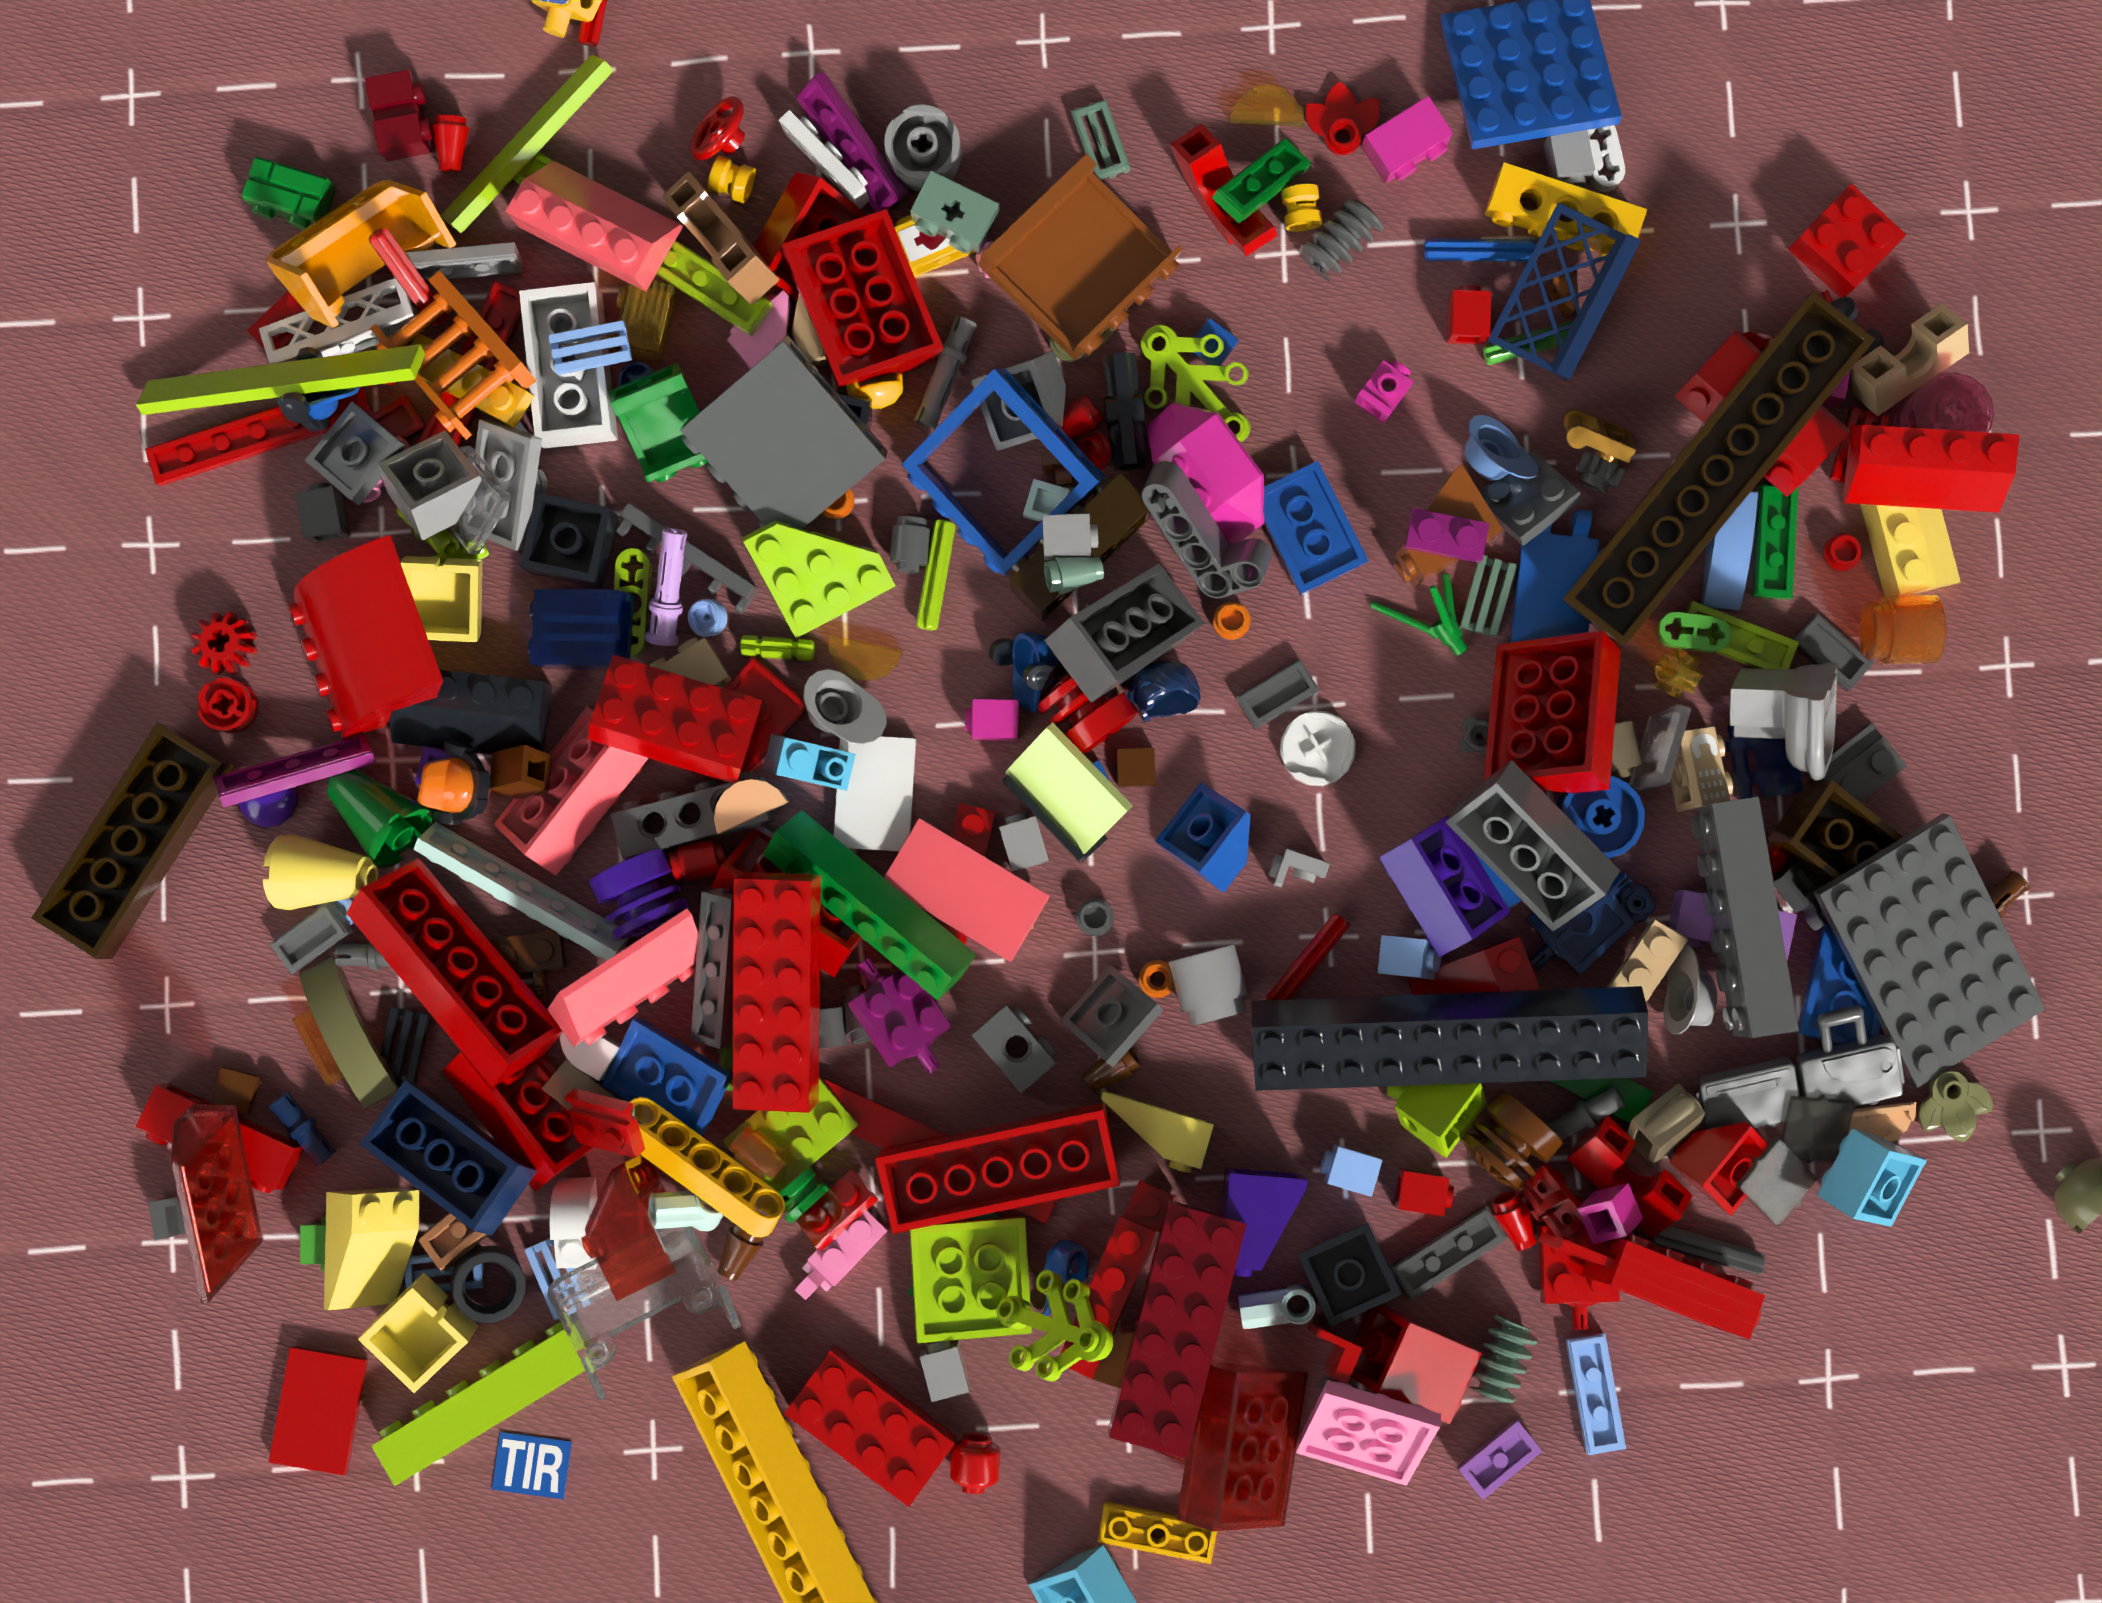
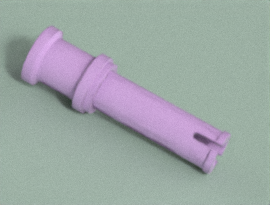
[645,528,687,646]

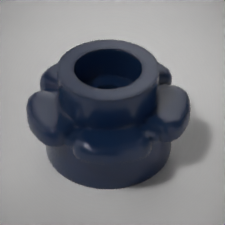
[1619,885,1655,922]

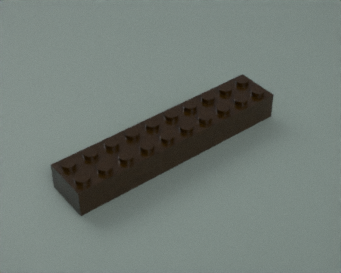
[1560,291,1875,647]

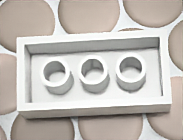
[519,282,618,449]

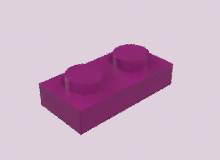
[1404,508,1489,563]

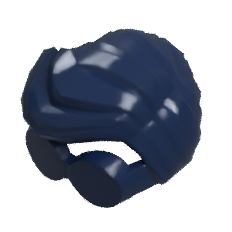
[1127,660,1201,722]

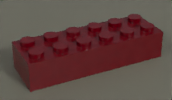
[1108,1200,1247,1458]

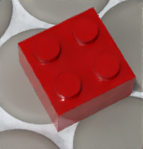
[1788,183,1906,298]

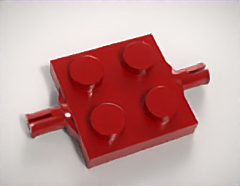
[1538,1197,1620,1330]

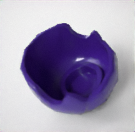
[239,787,298,828]

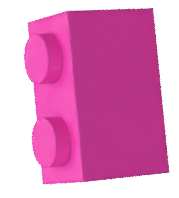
[1361,96,1453,184]

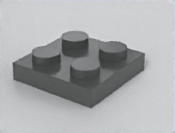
[305,402,407,505]
[1479,450,1582,546]
[1060,964,1163,1068]

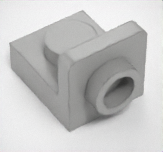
[1268,849,1330,888]

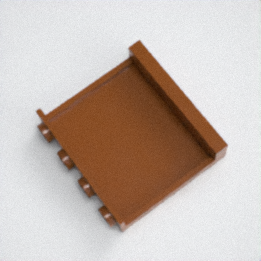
[978,154,1183,360]

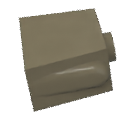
[1627,1083,1705,1168]

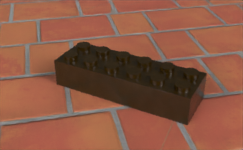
[31,723,235,959]

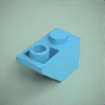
[763,734,856,791]

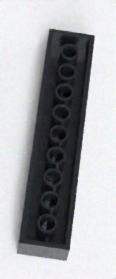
[1251,986,1648,1091]

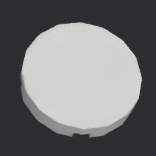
[1280,711,1356,786]

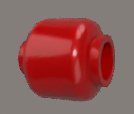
[950,1433,1001,1494]

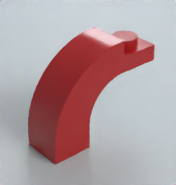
[1170,123,1277,257]

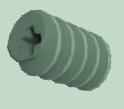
[1467,1314,1538,1403]

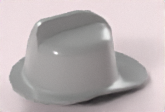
[803,669,886,744]
[1663,943,1718,1035]

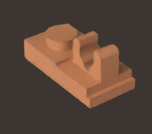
[418,1214,501,1271]

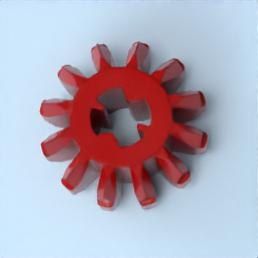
[190,611,258,675]

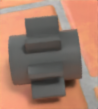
[1575,449,1626,493]

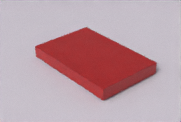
[724,656,807,783]
[268,1346,369,1476]

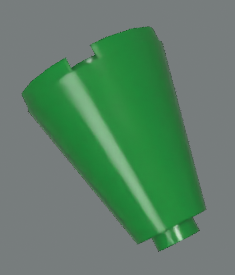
[327,769,432,868]

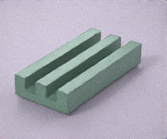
[1071,99,1131,181]
[1459,555,1517,638]

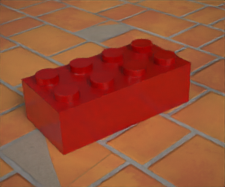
[588,655,762,784]
[784,1344,957,1507]

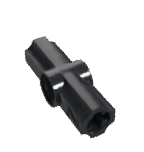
[1103,352,1146,471]

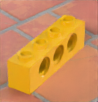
[1484,162,1647,257]

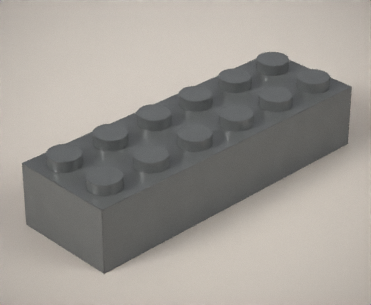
[1690,797,1799,1038]

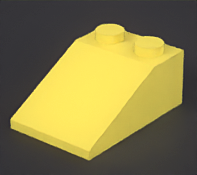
[324,1188,419,1310]

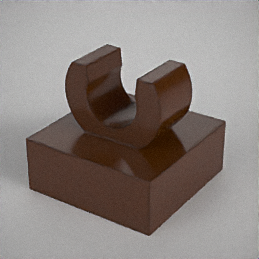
[1040,445,1078,487]

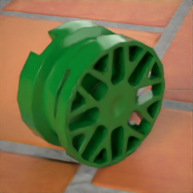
[779,1166,830,1224]

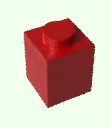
[1447,285,1491,345]
[1393,1168,1454,1216]

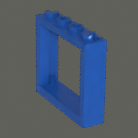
[901,368,1106,575]

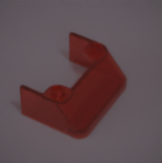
[581,1155,697,1301]

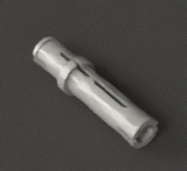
[914,316,977,430]

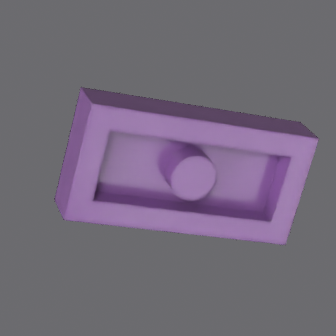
[1456,1418,1542,1500]

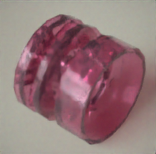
[1893,372,1994,432]

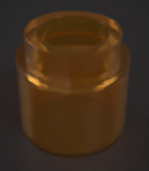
[1859,595,1946,665]

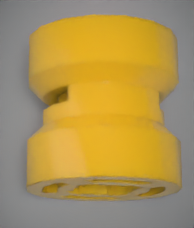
[707,155,756,204]
[1281,184,1323,232]

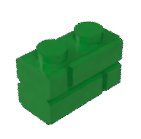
[242,156,336,230]

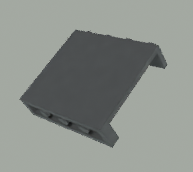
[680,335,888,529]

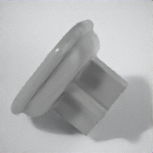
[1730,663,1837,780]

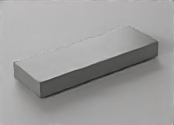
[405,242,523,282]

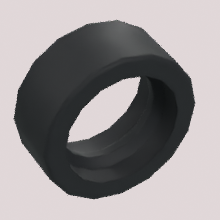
[450,1246,526,1323]

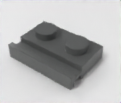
[1822,723,1907,802]

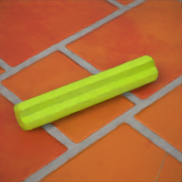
[916,519,956,631]

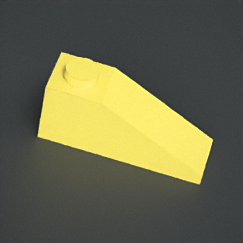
[1100,1090,1214,1173]

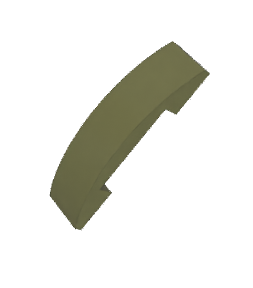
[299,956,399,1109]

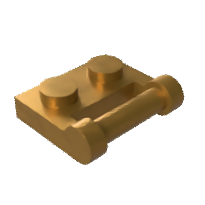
[1563,408,1636,463]

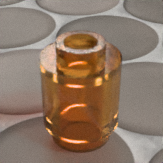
[728,1125,787,1181]

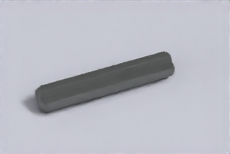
[1652,1226,1765,1275]

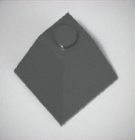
[971,350,1066,451]

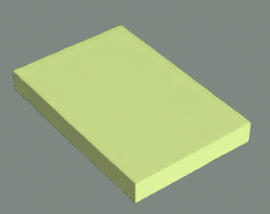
[1005,723,1133,855]

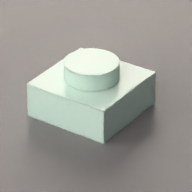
[1023,479,1070,522]

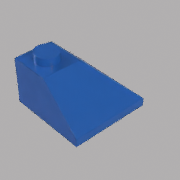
[1155,782,1251,893]

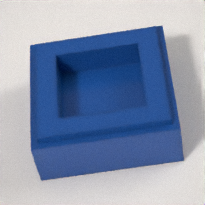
[1189,318,1239,366]

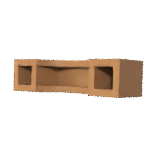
[661,171,780,305]

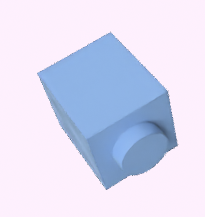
[1378,935,1441,980]
[1320,1144,1382,1197]

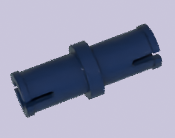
[269,1092,337,1167]

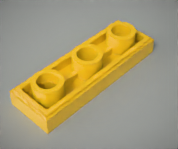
[1097,1501,1218,1564]

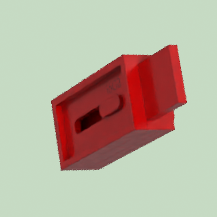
[1538,1233,1765,1340]

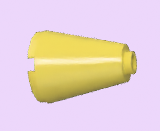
[263,834,378,910]

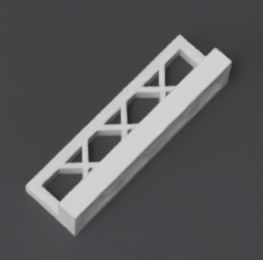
[259,278,424,364]

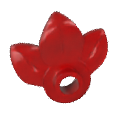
[1306,82,1380,156]

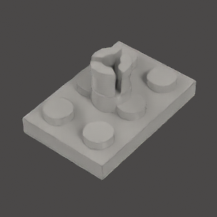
[464,419,547,551]

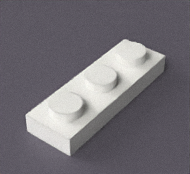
[779,110,870,209]

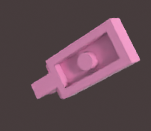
[795,1210,888,1300]

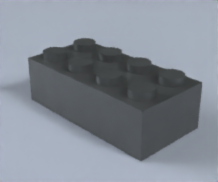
[1044,563,1205,703]
[1446,760,1620,931]

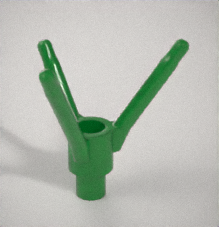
[1370,573,1468,656]

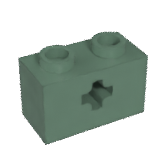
[910,171,1000,254]

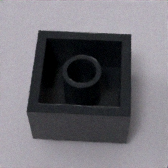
[520,492,618,589]
[1298,1221,1402,1327]

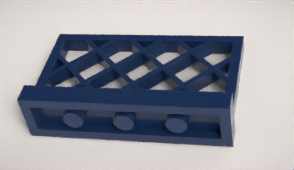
[1487,202,1642,382]

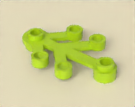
[1141,325,1251,442]
[996,1270,1113,1382]

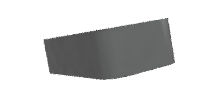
[1142,461,1272,598]

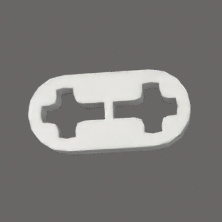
[1587,125,1625,192]

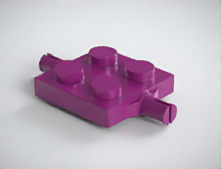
[847,958,951,1075]

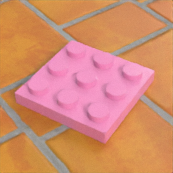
[1296,1380,1442,1486]

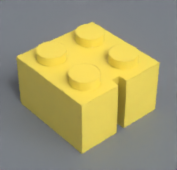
[400,556,483,642]
[358,1272,479,1393]

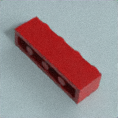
[136,1083,303,1193]

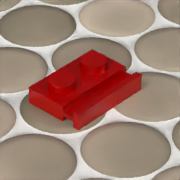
[565,1088,645,1158]

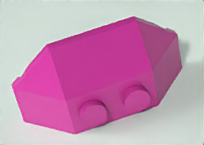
[1146,402,1264,544]

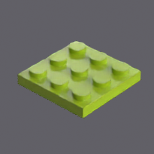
[909,1216,1032,1343]

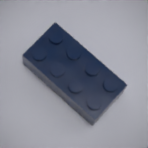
[360,1080,537,1236]

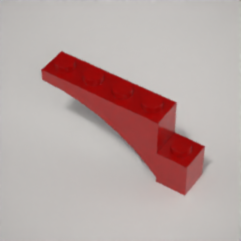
[1060,1180,1178,1379]

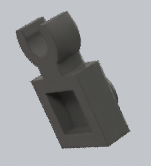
[1773,861,1828,930]

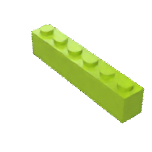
[371,1319,602,1486]

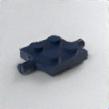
[1525,871,1635,975]

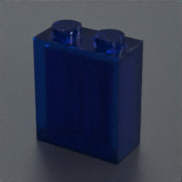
[527,589,634,670]

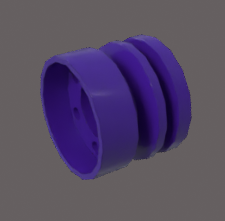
[588,848,689,941]

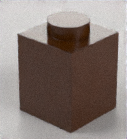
[489,745,552,799]

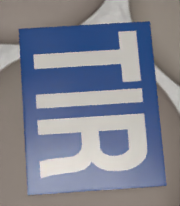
[492,1432,572,1499]

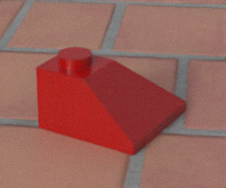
[1669,1122,1779,1216]

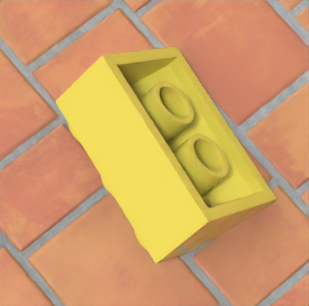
[1860,504,1961,601]

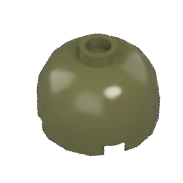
[2053,1158,2102,1235]

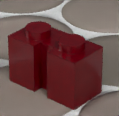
[364,69,434,162]

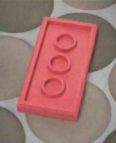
[884,818,1050,962]

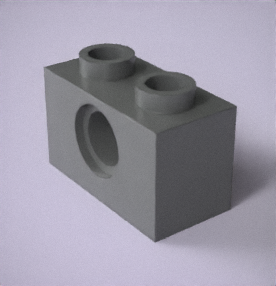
[971,1005,1057,1094]

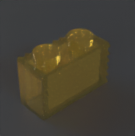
[608,280,677,365]

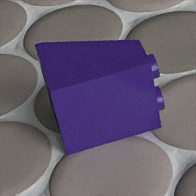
[1221,1167,1308,1277]

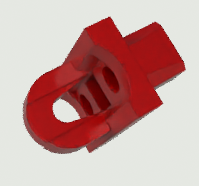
[1521,1163,1584,1240]

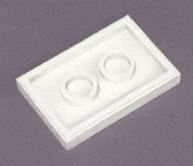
[834,737,916,852]

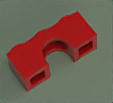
[1567,1115,1693,1239]

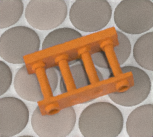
[370,270,536,440]

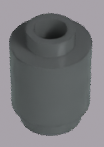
[890,516,930,573]

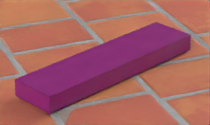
[796,72,908,213]
[214,734,375,808]

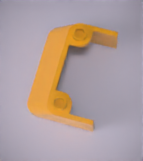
[265,180,456,328]

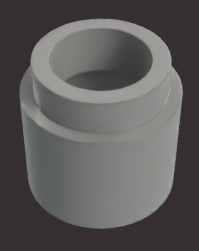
[1168,944,1248,1026]

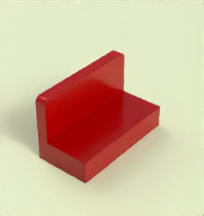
[1308,1323,1362,1384]

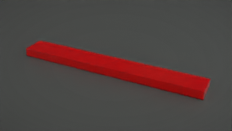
[820,1076,1057,1223]

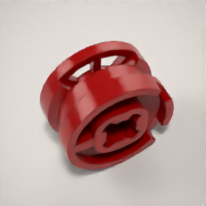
[197,677,259,733]

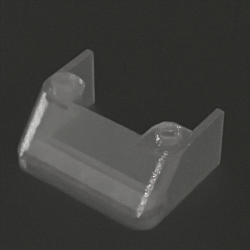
[548,1226,741,1400]

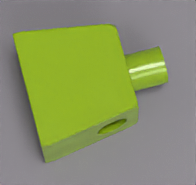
[1387,1083,1487,1158]

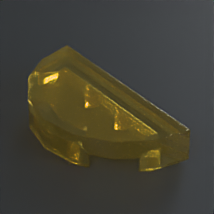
[1230,84,1305,127]
[829,635,903,681]

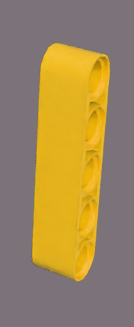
[630,1097,785,1237]

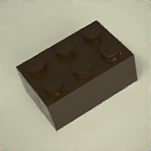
[1767,778,1903,885]

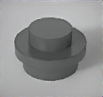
[1076,898,1114,936]

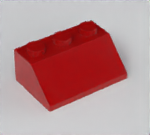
[753,172,867,304]

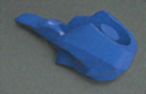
[1041,1239,1089,1316]

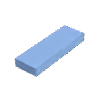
[1565,1332,1626,1455]

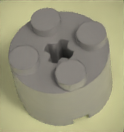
[884,105,961,192]

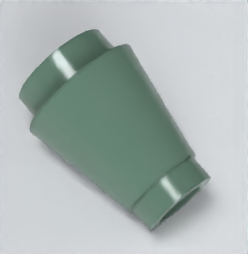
[1044,556,1104,595]

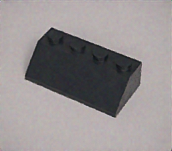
[389,669,552,755]

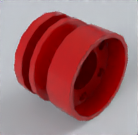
[1037,674,1139,754]

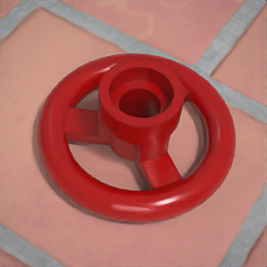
[690,96,745,160]

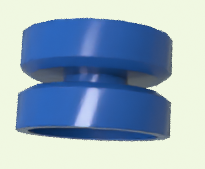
[1554,776,1645,859]

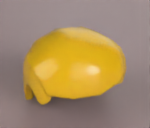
[846,374,903,409]

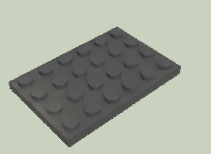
[1813,813,2045,1088]

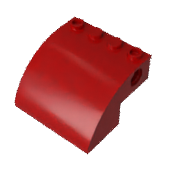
[288,535,443,739]

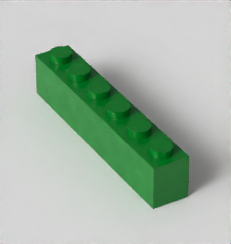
[763,810,976,1000]

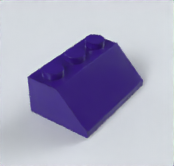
[1379,814,1511,957]

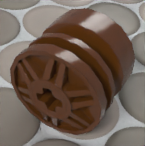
[1459,1090,1563,1193]

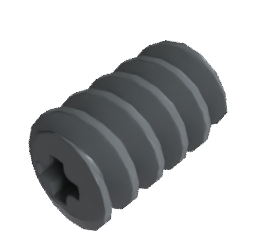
[1300,200,1384,281]

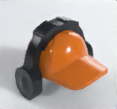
[418,741,491,825]

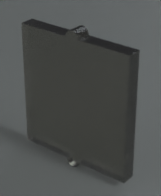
[1777,1095,1855,1163]
[1736,1137,1818,1227]

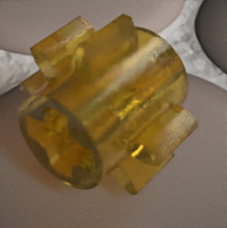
[1653,648,1703,698]

